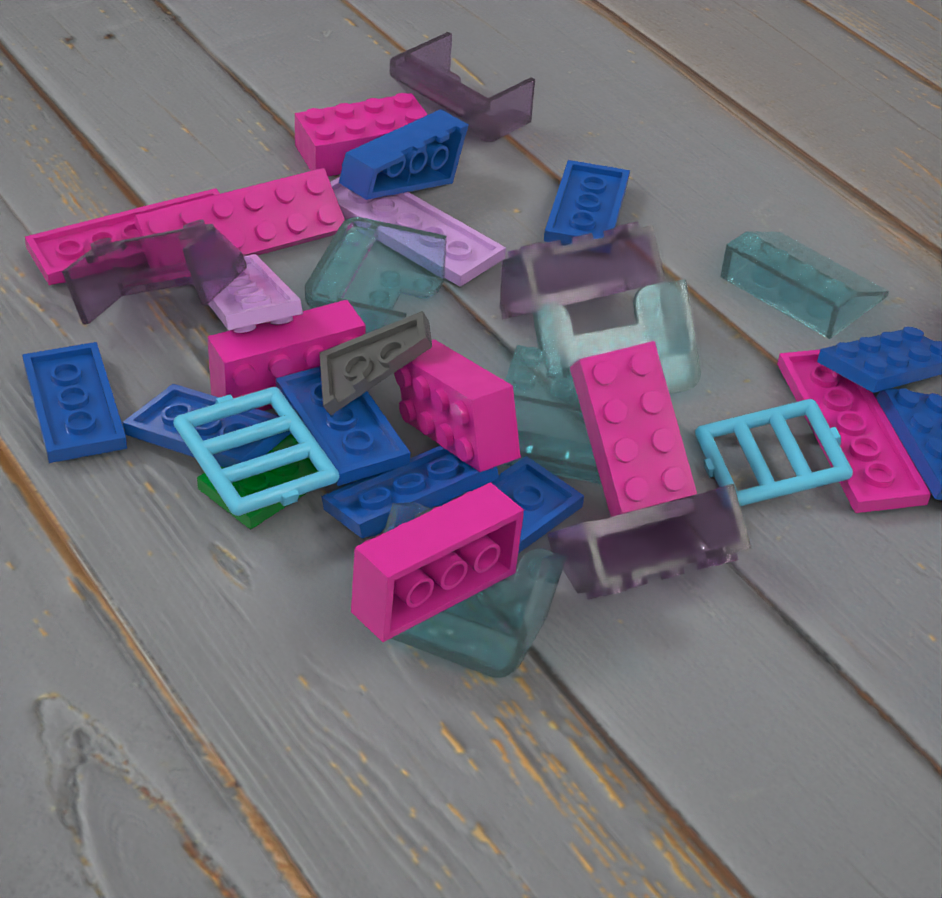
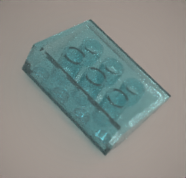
[720,231,889,339]

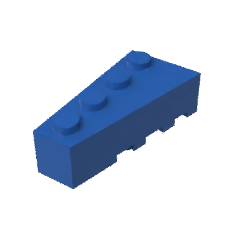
[339,109,469,200]

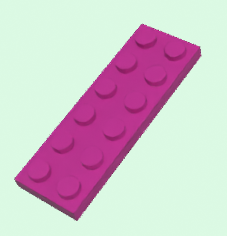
[134,168,348,282]
[25,188,220,286]
[777,349,931,513]

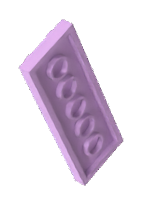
[330,177,506,287]
[188,254,303,333]

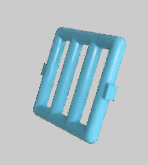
[173,387,339,516]
[695,399,853,508]

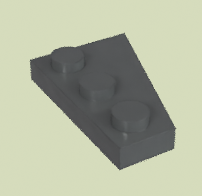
[320,311,432,416]

